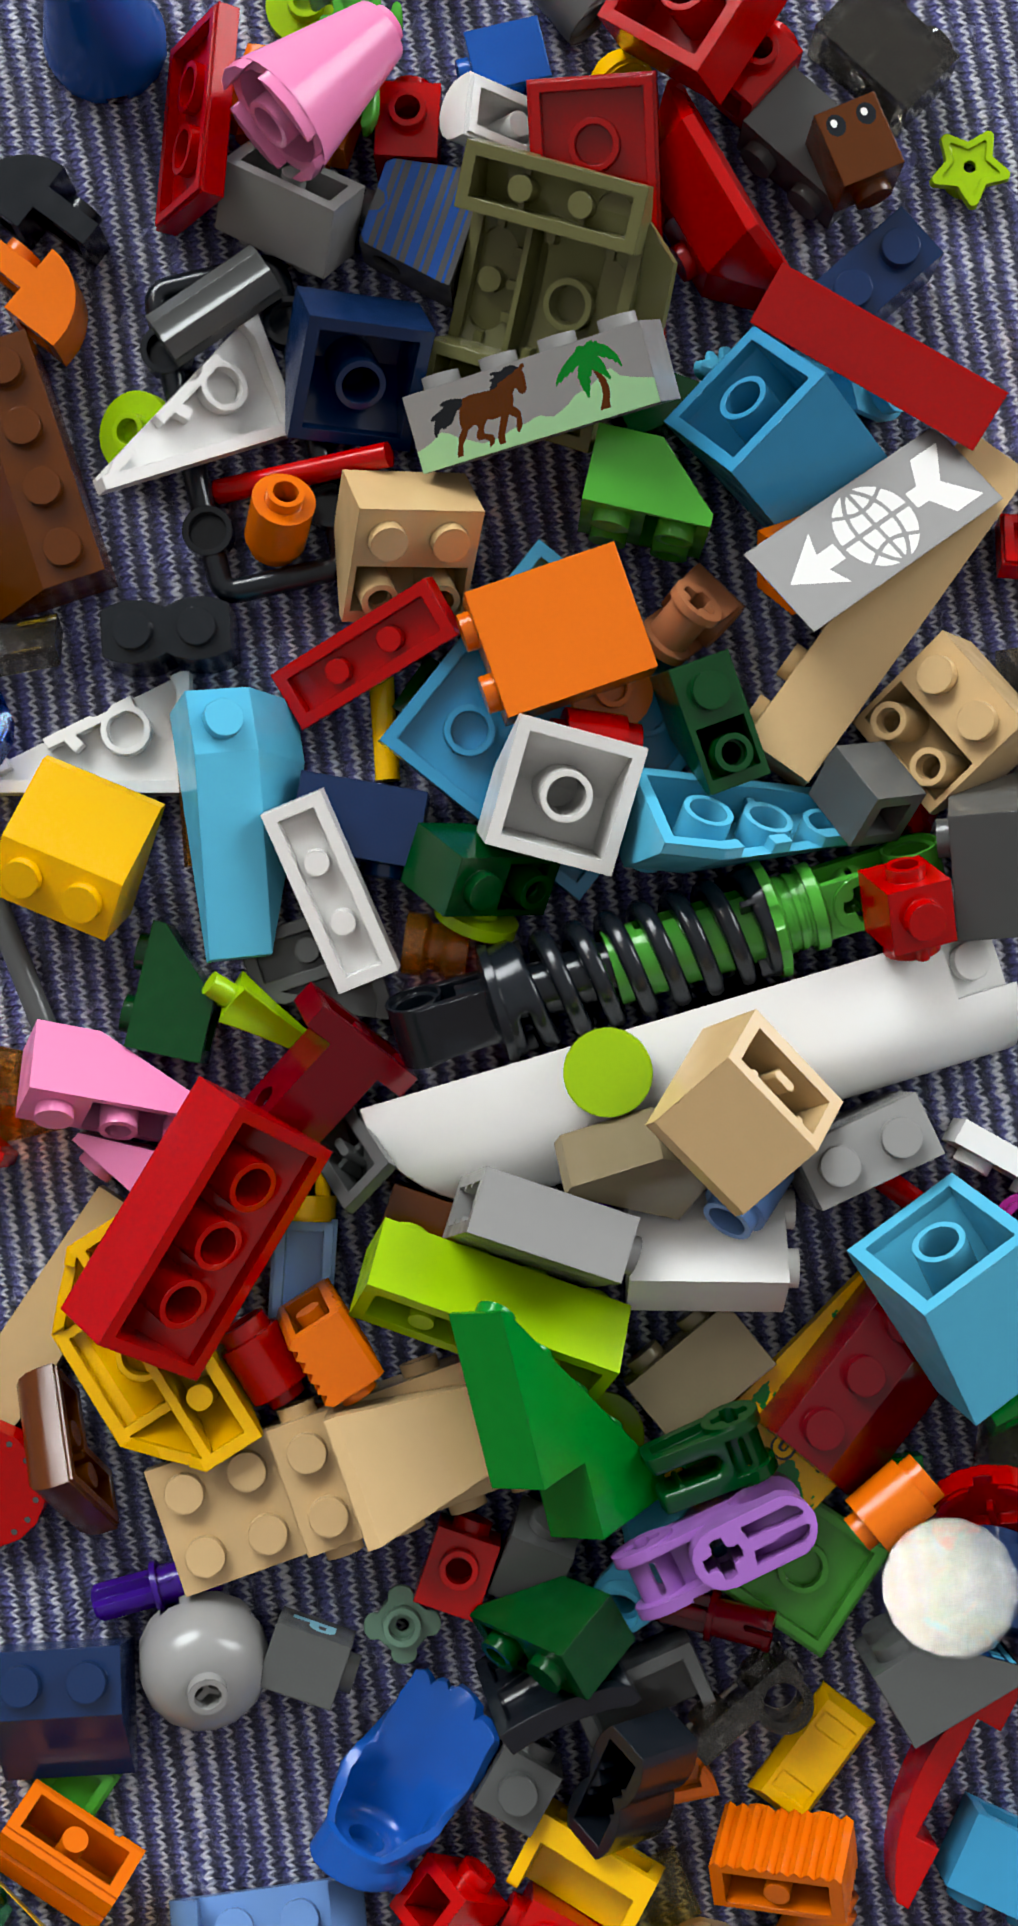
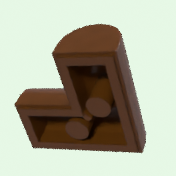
[17,1363,119,1535]

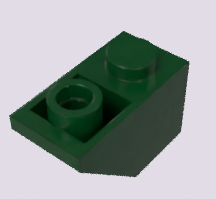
[649,649,771,796]
[401,823,560,917]
[119,920,221,1064]
[469,1576,635,1701]

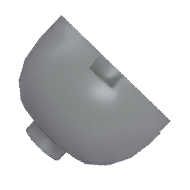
[139,1591,269,1731]

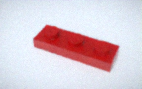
[270,576,460,730]

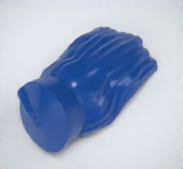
[310,1668,500,1894]

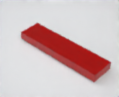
[749,262,1008,451]

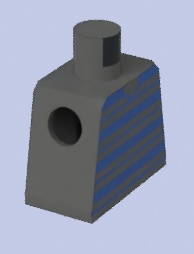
[359,158,472,309]

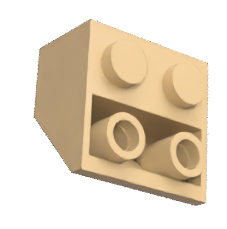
[334,469,485,622]
[852,630,1018,815]
[645,1009,843,1217]

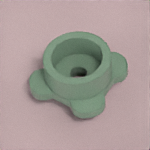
[364,1584,441,1664]

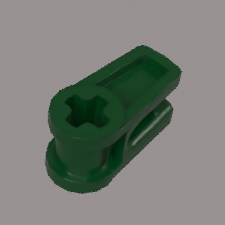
[639,1400,779,1514]

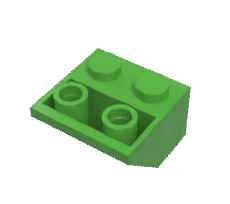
[578,422,713,563]

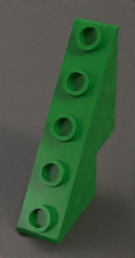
[448,1301,666,1540]

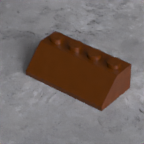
[0,329,119,626]

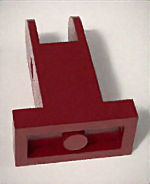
[244,982,418,1143]

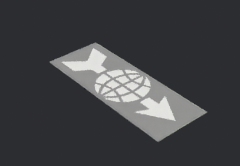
[743,427,1003,632]

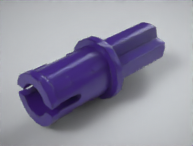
[91,1560,223,1621]

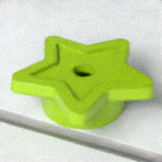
[929,131,1010,210]

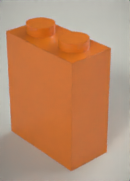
[455,541,658,727]

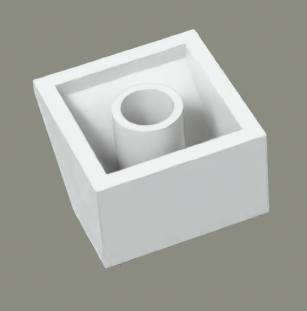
[476,713,649,877]

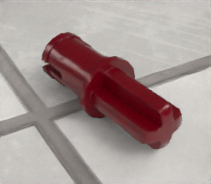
[654,1589,777,1653]

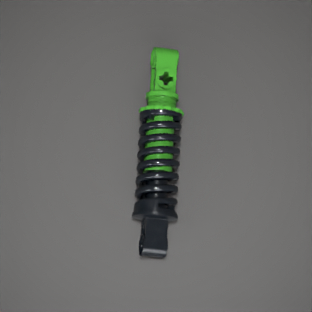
[385,833,945,1069]

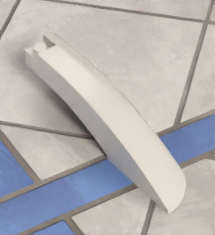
[359,931,1018,1199]

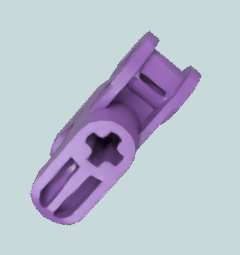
[611,1471,818,1621]

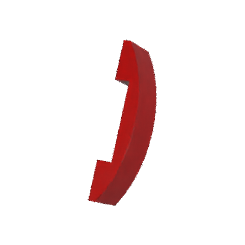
[883,1654,1018,1909]

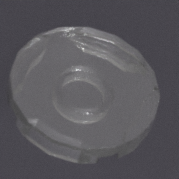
[882,1518,1018,1659]

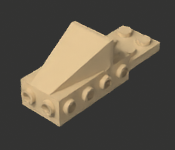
[144,1352,527,1597]

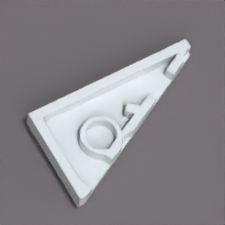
[93,314,287,496]
[0,671,193,796]

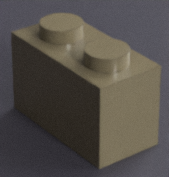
[623,1311,777,1434]

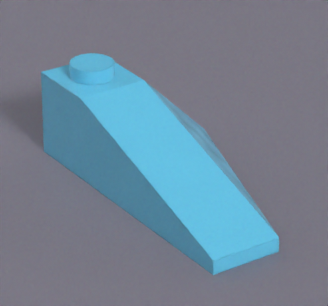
[170,687,305,963]
[619,767,848,873]

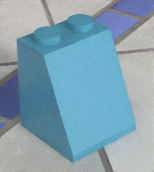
[847,1173,1018,1426]

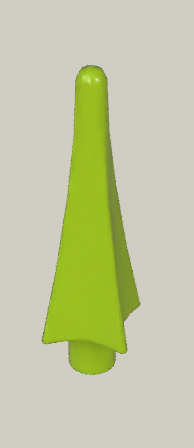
[202,971,307,1049]

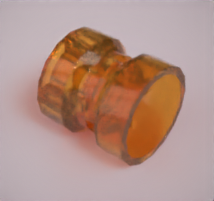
[400,911,470,980]

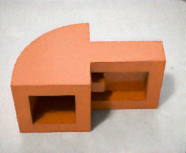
[0,237,88,367]

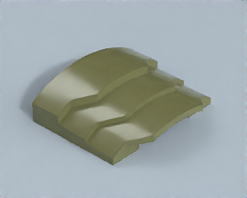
[423,138,678,453]

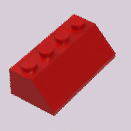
[60,1076,333,1381]

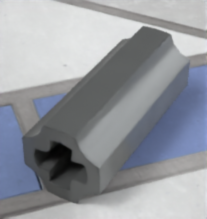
[145,244,283,367]

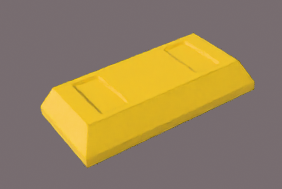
[747,1681,876,1814]

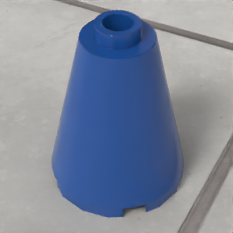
[43,0,167,103]

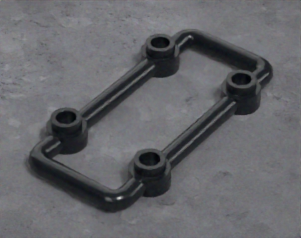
[140,255,341,603]

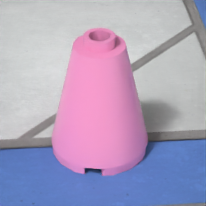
[222,0,403,182]

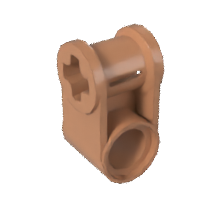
[643,563,746,666]

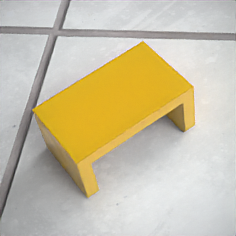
[505,1797,666,1926]

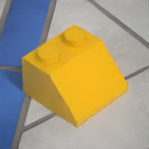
[0,755,166,941]

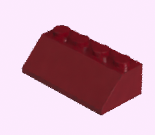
[759,1280,939,1497]

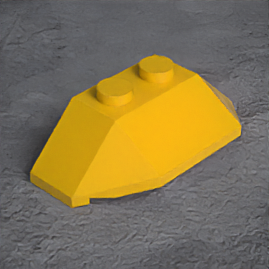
[51,1217,264,1472]

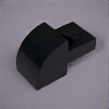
[0,154,110,268]

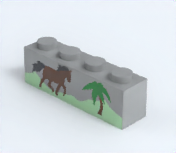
[402,310,681,474]

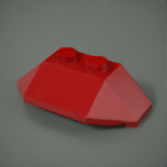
[659,78,789,311]

